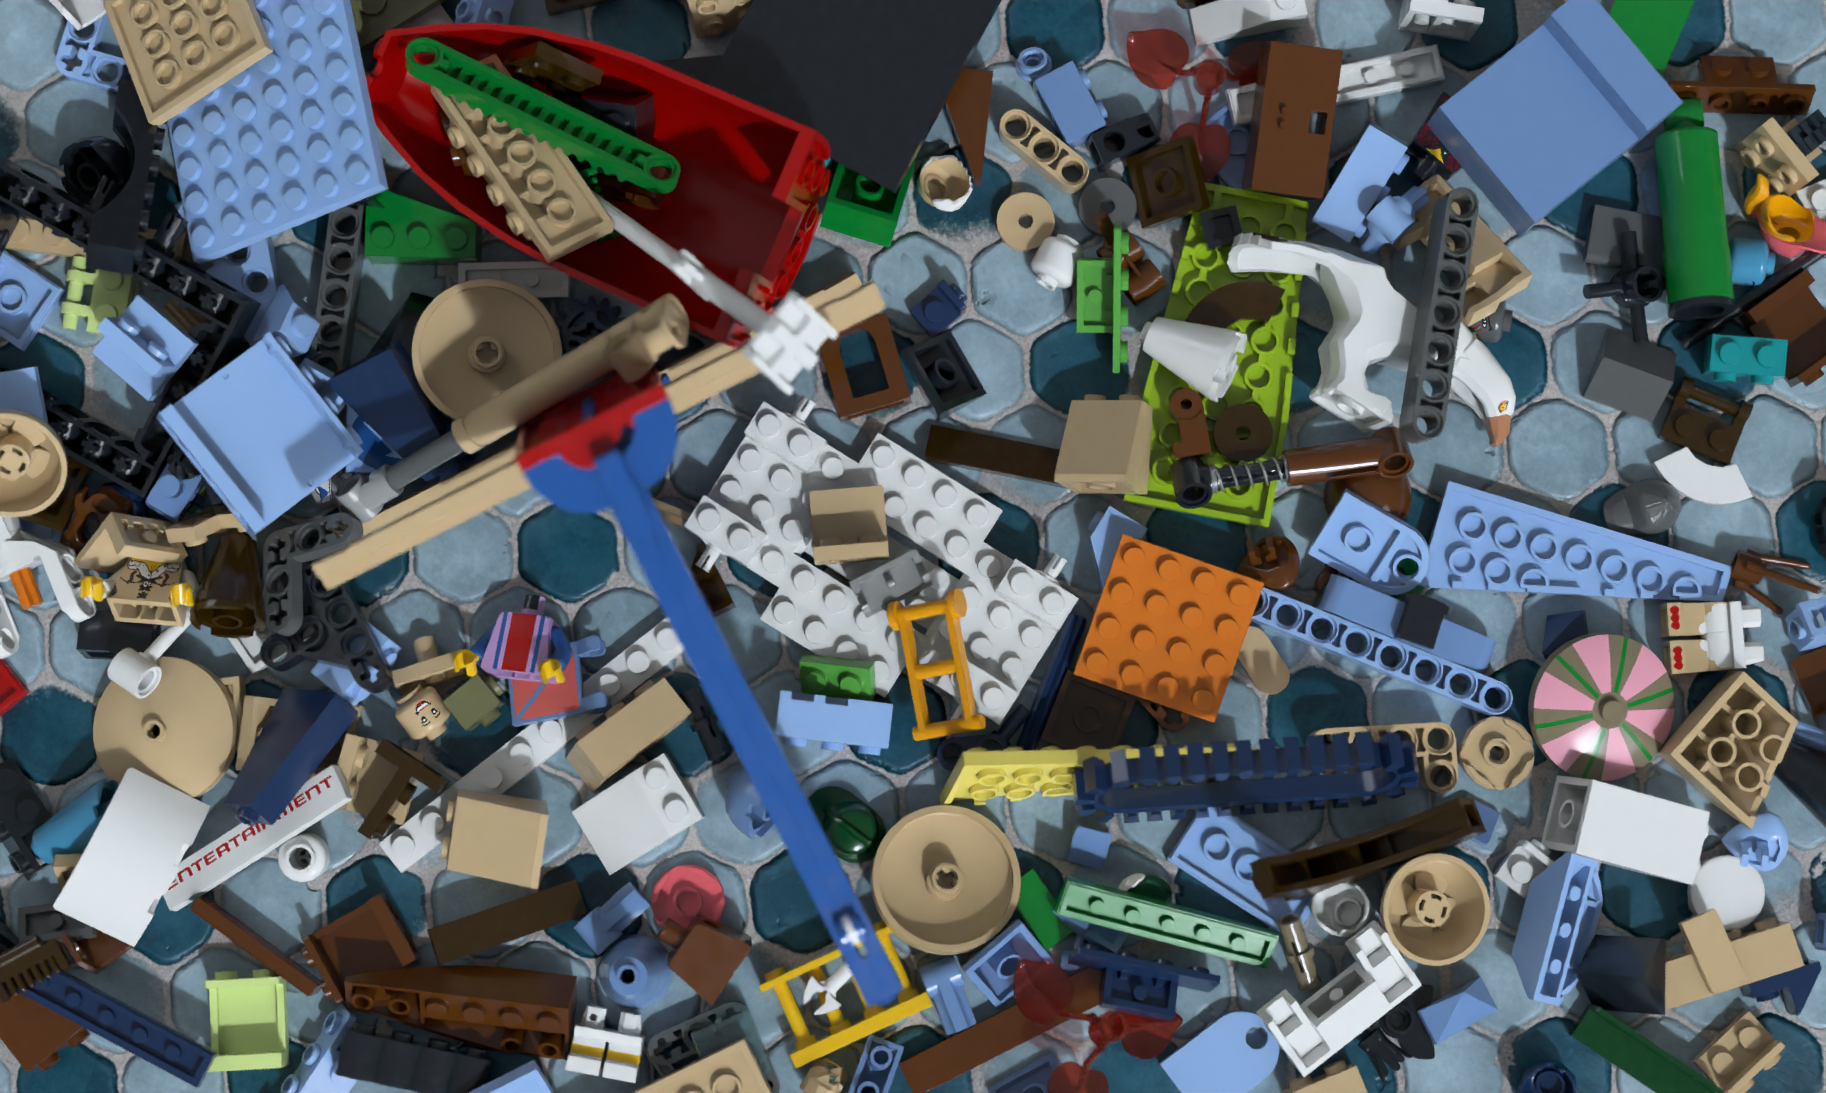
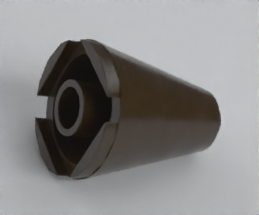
[190,531,266,638]

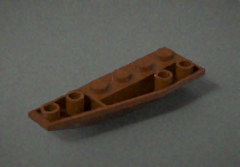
[344,965,577,1060]

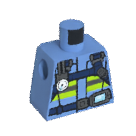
[145,463,208,524]

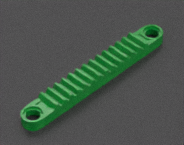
[405,38,681,194]

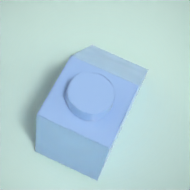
[252,284,320,359]
[1087,506,1148,591]

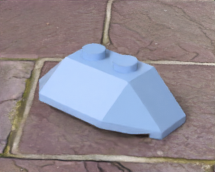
[1511,852,1603,1007]

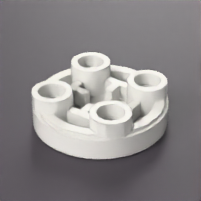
[1687,855,1765,930]

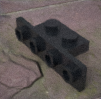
[0,758,52,881]

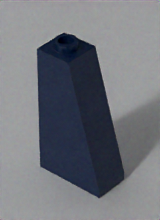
[327,340,466,481]
[224,687,358,826]

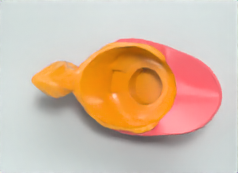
[1744,174,1826,258]

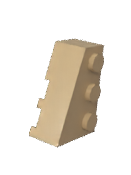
[566,678,691,793]

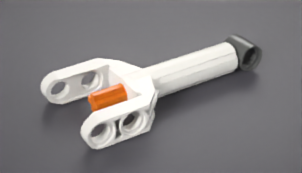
[0,516,96,659]

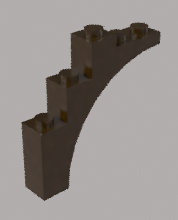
[1249,797,1486,901]

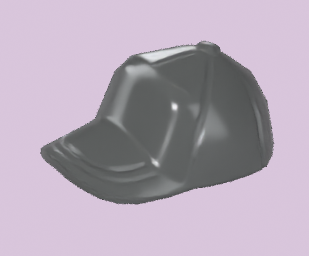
[1603,478,1681,537]

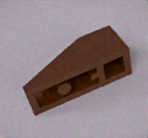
[945,68,993,186]

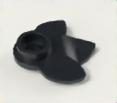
[1379,984,1435,1060]

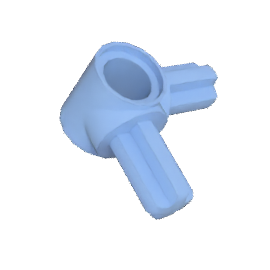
[1359,186,1429,255]

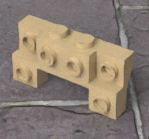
[1392,174,1533,327]

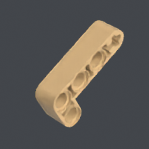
[1306,722,1458,793]

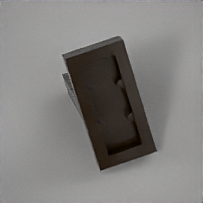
[358,739,451,839]

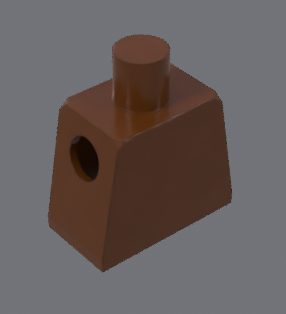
[657,914,752,1005]

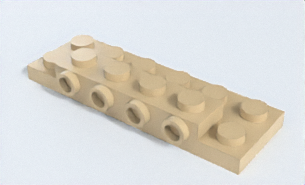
[431,53,614,263]

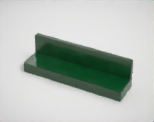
[1569,1004,1725,1093]

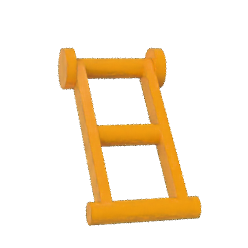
[887,588,986,741]

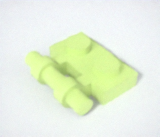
[60,256,135,335]

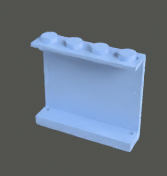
[156,332,364,537]

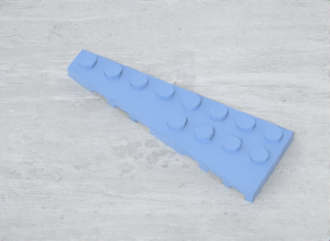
[1418,481,1733,602]

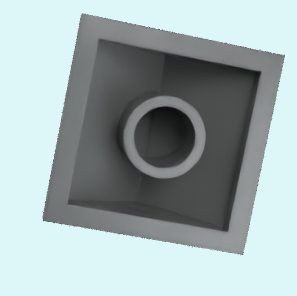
[1582,328,1677,422]

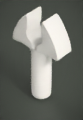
[803,962,852,1015]

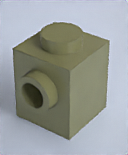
[443,673,505,731]

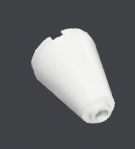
[1139,317,1247,402]

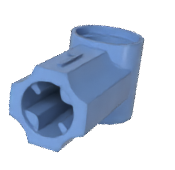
[574,881,651,956]
[918,955,977,1035]

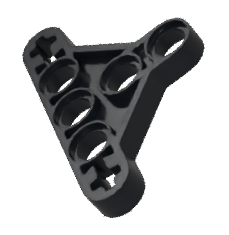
[260,537,393,694]

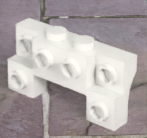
[1256,920,1422,1077]

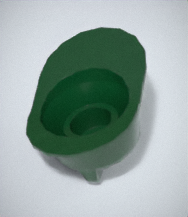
[808,786,886,863]

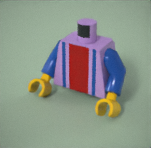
[452,594,573,684]

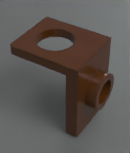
[60,930,137,975]

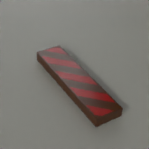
[190,896,321,996]

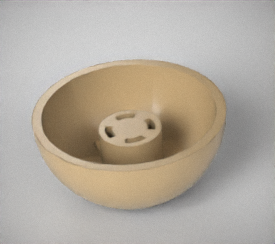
[0,409,68,517]
[1380,853,1490,966]

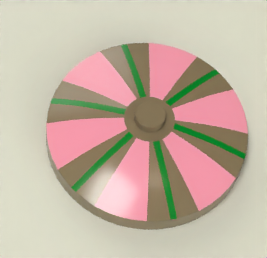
[1528,632,1675,782]

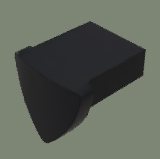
[1395,593,1449,650]

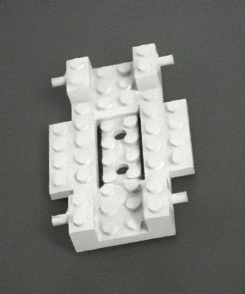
[684,396,1079,726]

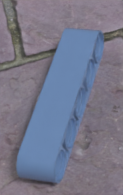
[1318,574,1496,675]

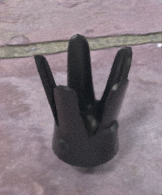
[1357,1026,1412,1082]

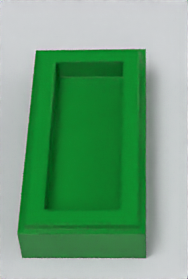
[1016,868,1074,951]

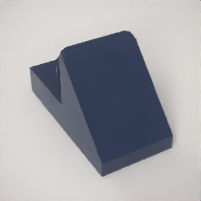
[1740,959,1822,1016]

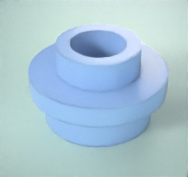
[1016,47,1052,82]

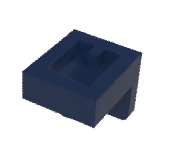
[909,280,967,338]

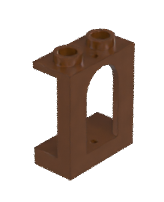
[819,313,911,422]

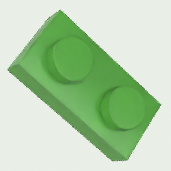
[799,654,876,701]

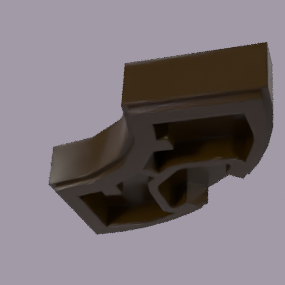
[1185,281,1285,329]

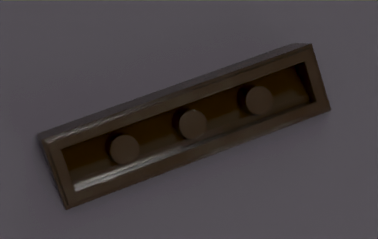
[924,424,1068,489]

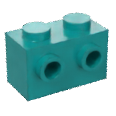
[1702,334,1788,385]

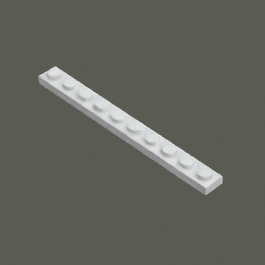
[379,617,684,873]

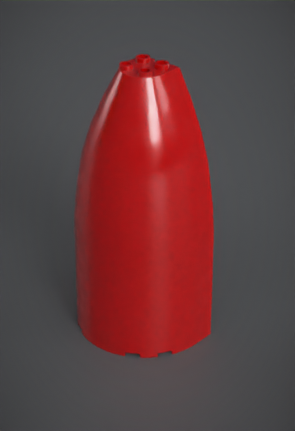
[365,23,831,348]

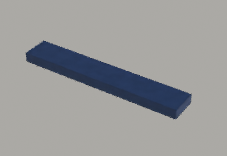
[12,961,218,1088]

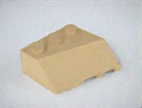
[1657,670,1799,830]

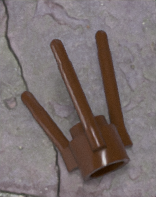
[1730,549,1821,615]

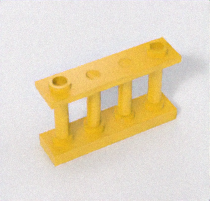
[759,920,933,1068]

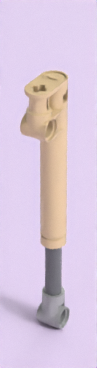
[334,294,689,523]

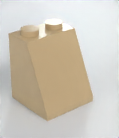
[1054,394,1153,494]
[440,789,549,889]

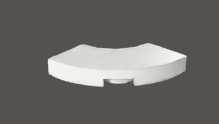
[1651,447,1753,505]

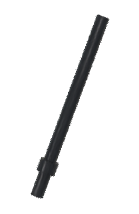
[1677,250,1826,351]

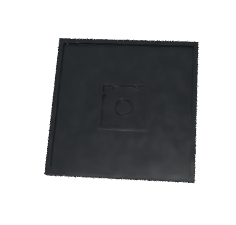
[707,0,1002,194]

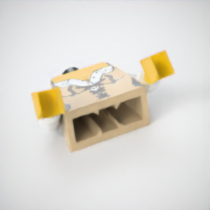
[80,557,200,627]

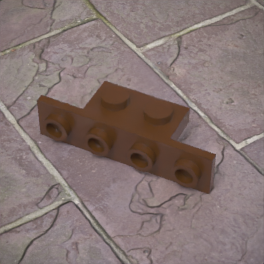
[1668,55,1816,115]

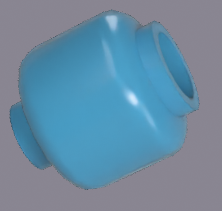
[1728,236,1776,286]

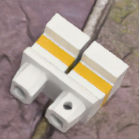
[565,1004,645,1083]

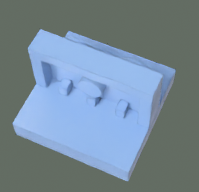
[92,295,199,401]

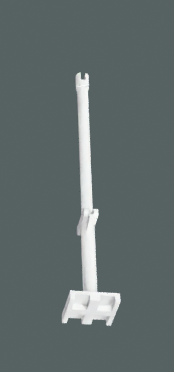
[590,189,839,396]

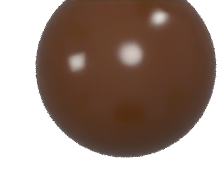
[1323,473,1412,521]

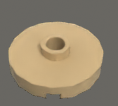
[1459,716,1535,790]

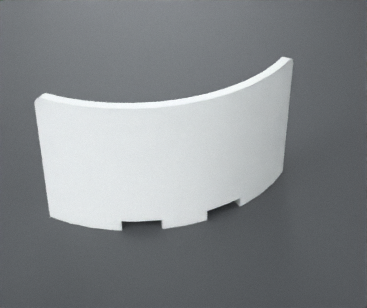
[53,768,210,947]

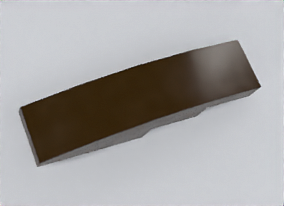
[427,879,587,966]

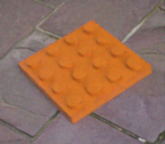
[1073,533,1264,723]

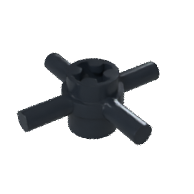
[1583,231,1666,342]

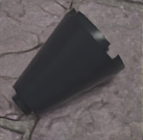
[1773,738,1826,828]

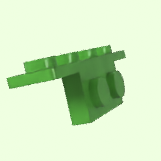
[1076,222,1129,373]

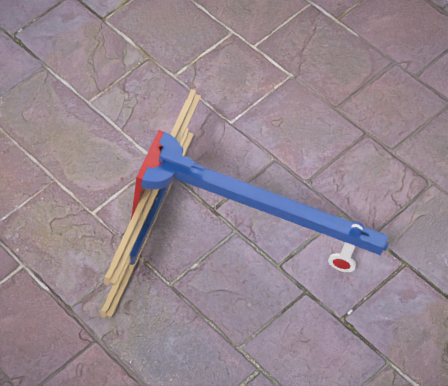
[312,271,904,1007]

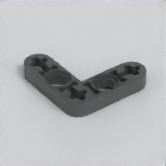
[263,512,364,636]

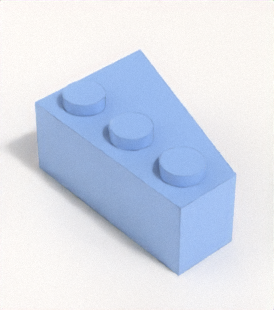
[1311,121,1411,243]
[775,690,893,756]

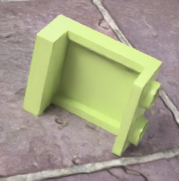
[204,969,290,1072]

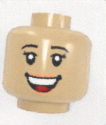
[395,684,450,741]

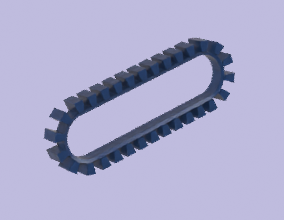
[1072,731,1420,823]

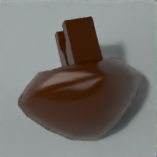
[1237,533,1300,590]

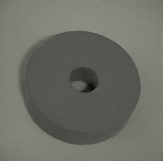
[1078,177,1137,237]

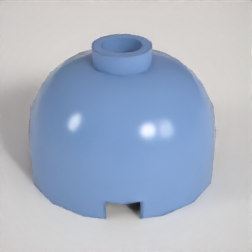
[725,769,775,839]

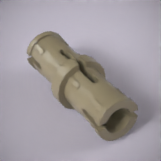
[1277,914,1322,991]

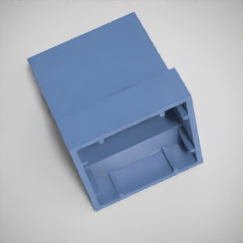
[1427,0,1683,237]

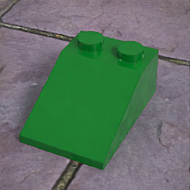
[820,152,919,248]

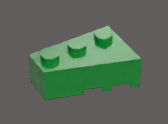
[364,190,482,265]

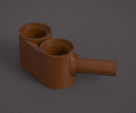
[1094,210,1166,306]

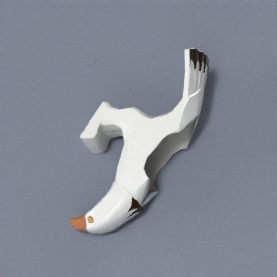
[1227,232,1516,447]

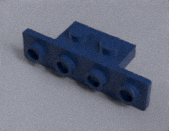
[1068,944,1221,1021]

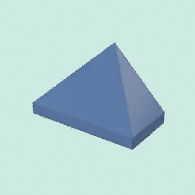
[1417,976,1498,1045]

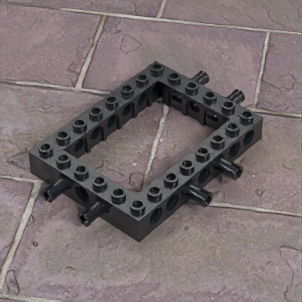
[0,158,261,498]

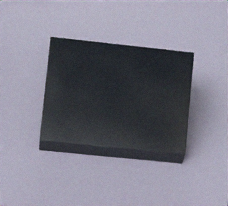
[901,331,987,422]
[1576,935,1666,1015]

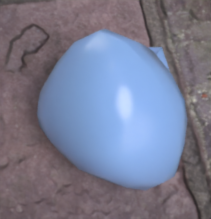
[1722,811,1788,873]

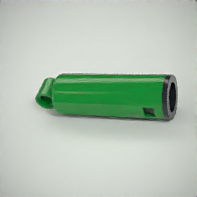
[1654,98,1736,321]

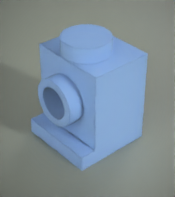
[1785,597,1826,652]

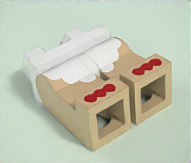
[1659,601,1764,675]

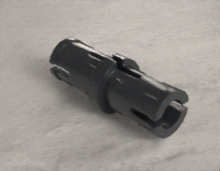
[678,685,731,762]

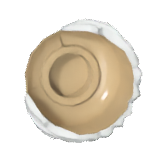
[917,155,973,212]

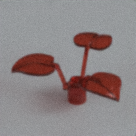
[1127,29,1269,183]
[1013,959,1183,1093]

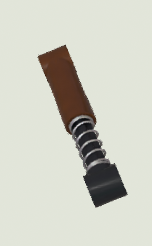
[1169,427,1414,509]

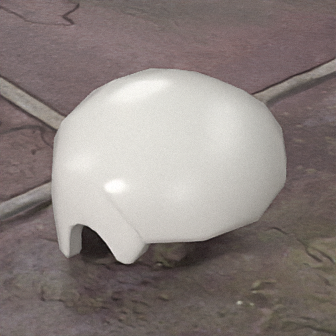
[1311,882,1371,937]

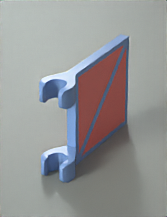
[508,635,612,727]

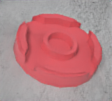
[651,864,725,928]

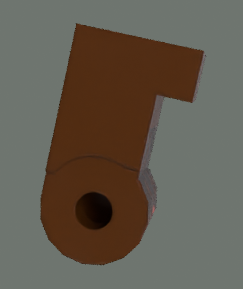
[1168,388,1212,463]

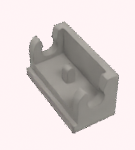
[849,549,933,618]

